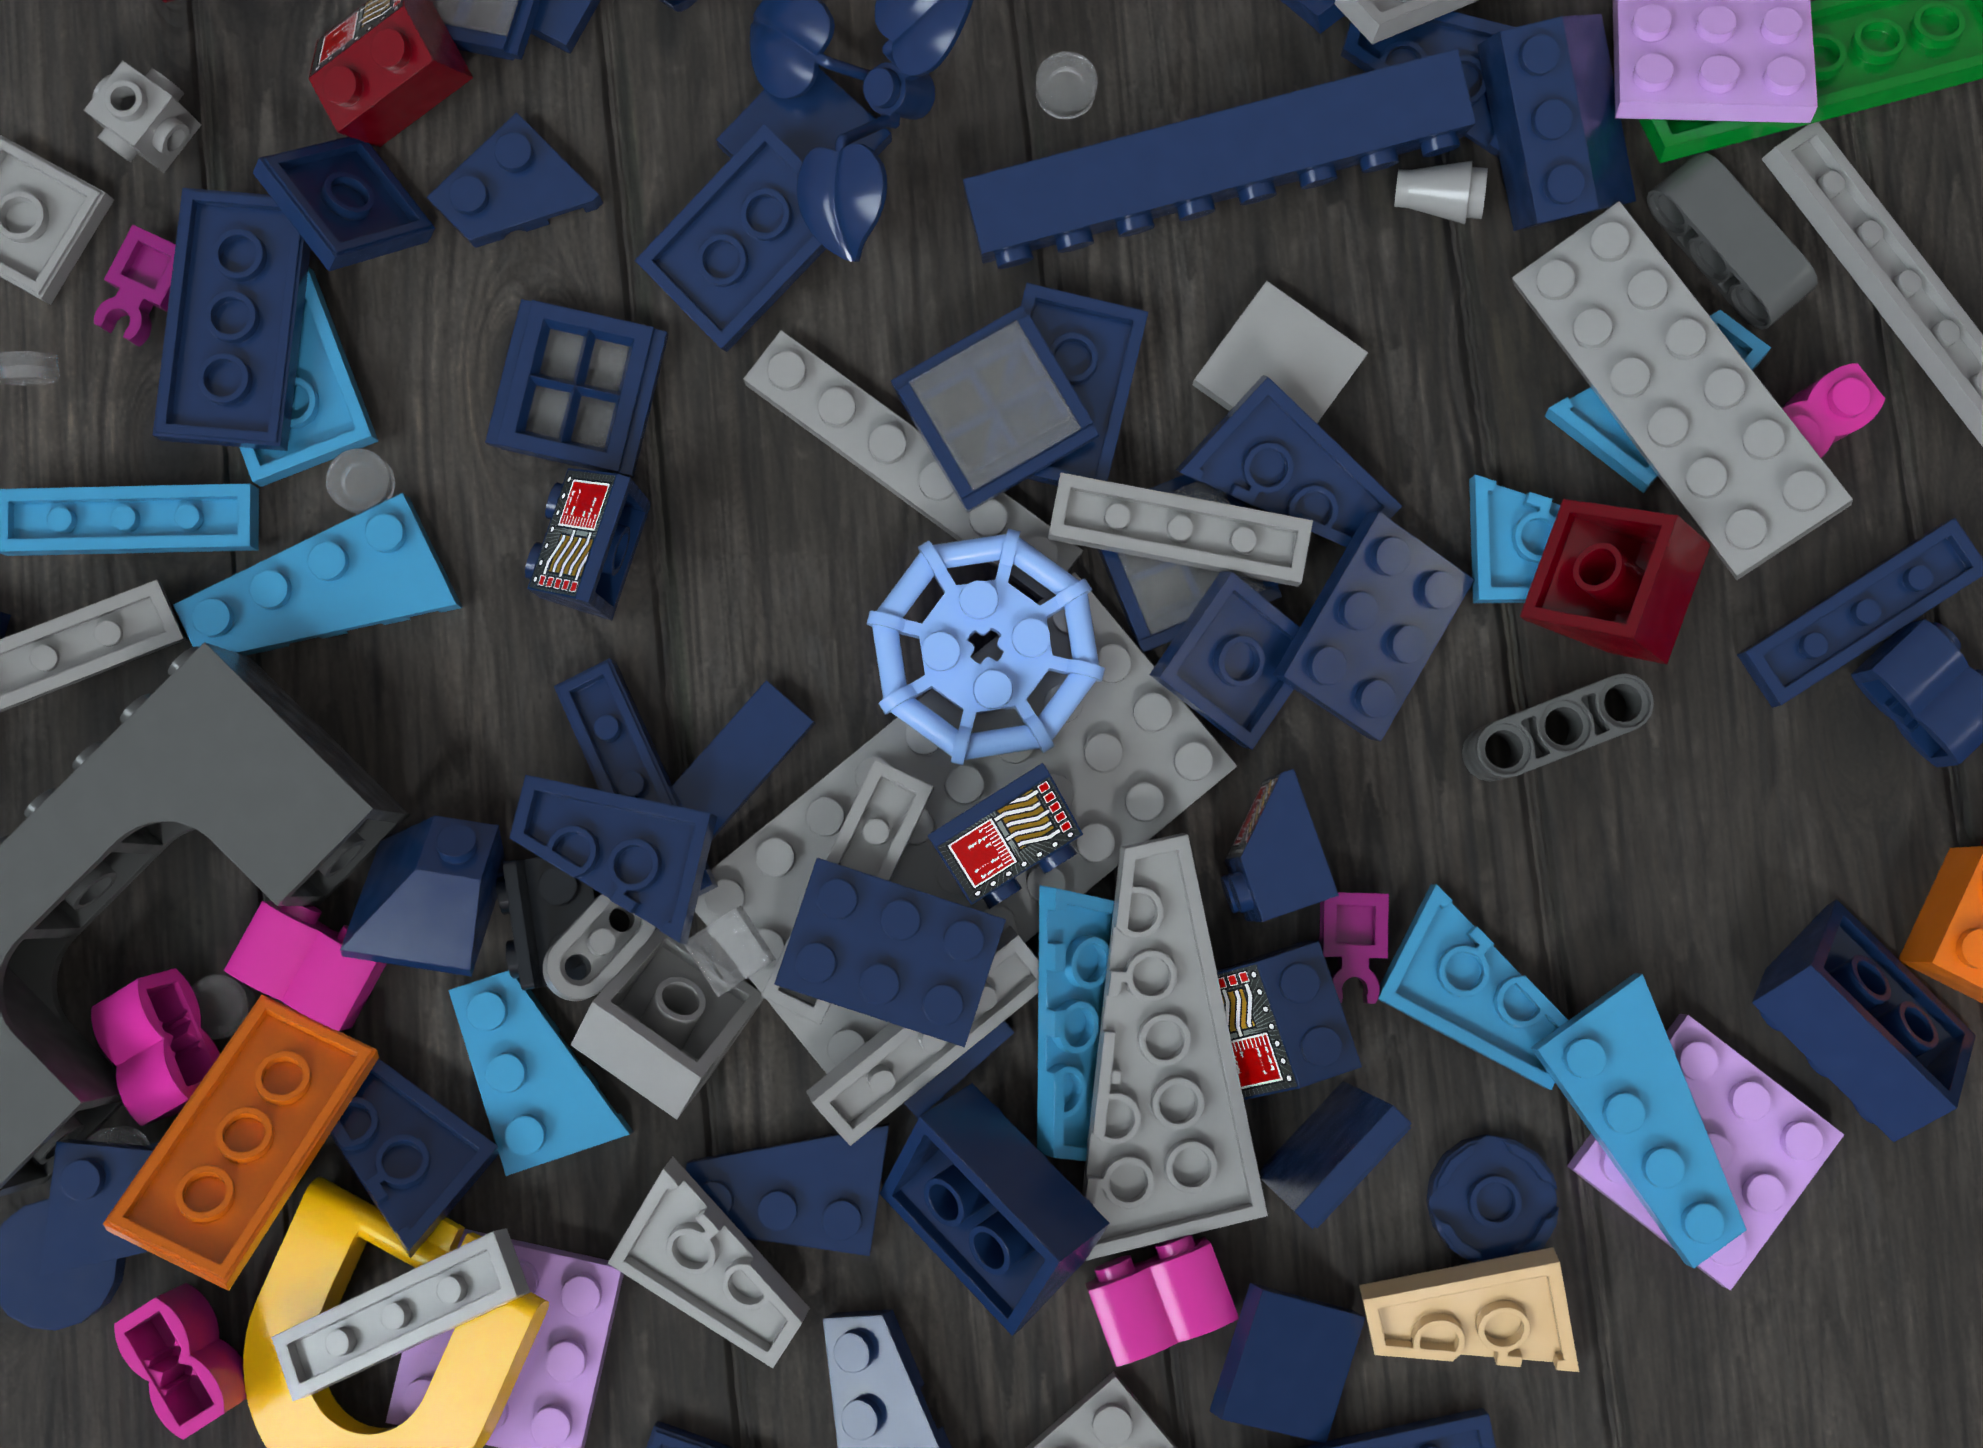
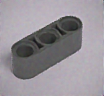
[1647,152,1818,329]
[1462,673,1654,782]

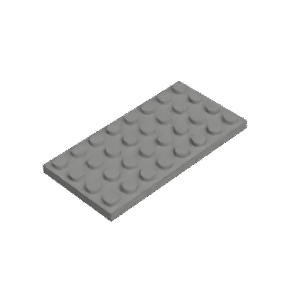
[695,572,1237,1074]

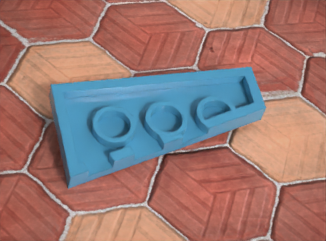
[173,493,463,656]
[1037,885,1114,1161]
[1531,973,1747,1269]

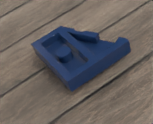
[427,112,603,248]

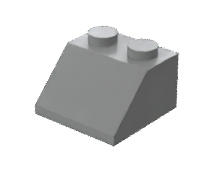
[571,928,764,1120]

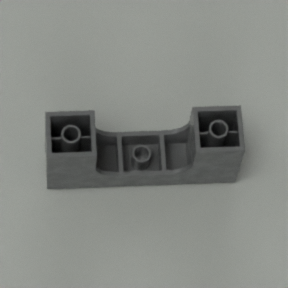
[0,642,410,1197]

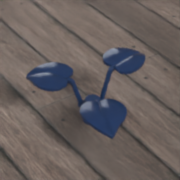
[750,0,974,262]

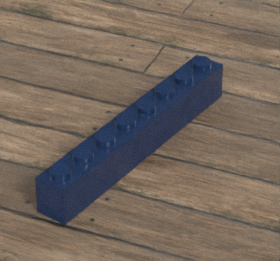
[963,48,1476,269]

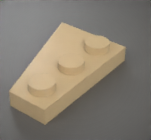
[1359,1247,1579,1372]

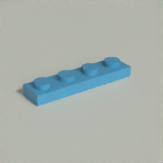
[0,484,259,556]

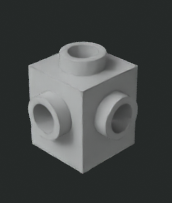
[84,61,201,173]

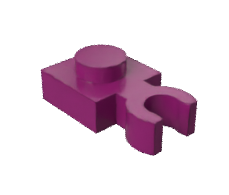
[94,224,176,347]
[1319,892,1389,1004]

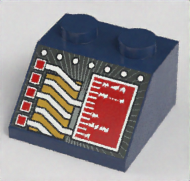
[525,468,651,621]
[927,763,1083,909]
[1220,769,1339,922]
[1217,940,1362,1100]

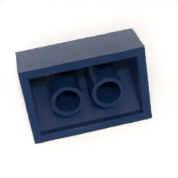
[1477,14,1636,231]
[1752,899,1976,1142]
[879,1083,1110,1336]

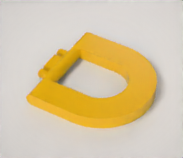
[243,1177,549,1448]

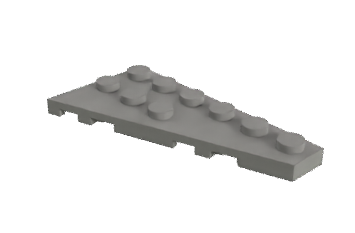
[1082,833,1268,1261]

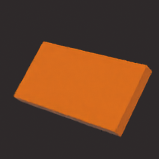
[103,994,379,1291]

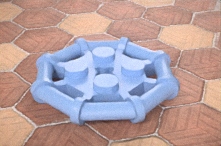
[866,529,1105,765]

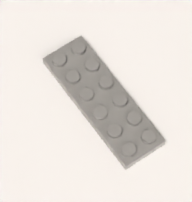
[1512,201,1853,580]

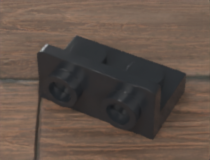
[496,857,599,990]

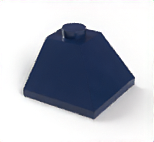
[340,815,505,977]

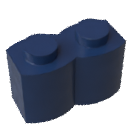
[1851,619,1983,768]

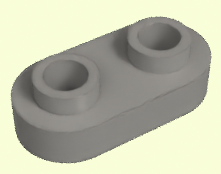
[543,894,655,1001]

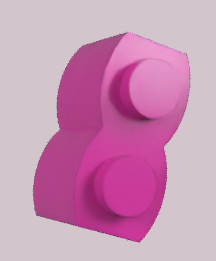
[1782,363,1886,458]
[224,901,387,1031]
[91,968,220,1126]
[1085,1235,1239,1367]
[114,1283,247,1440]

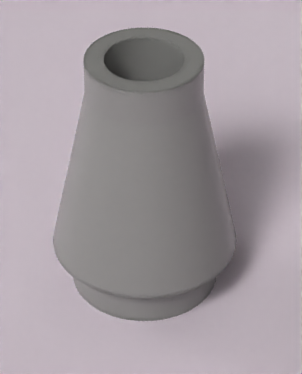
[1394,160,1488,224]

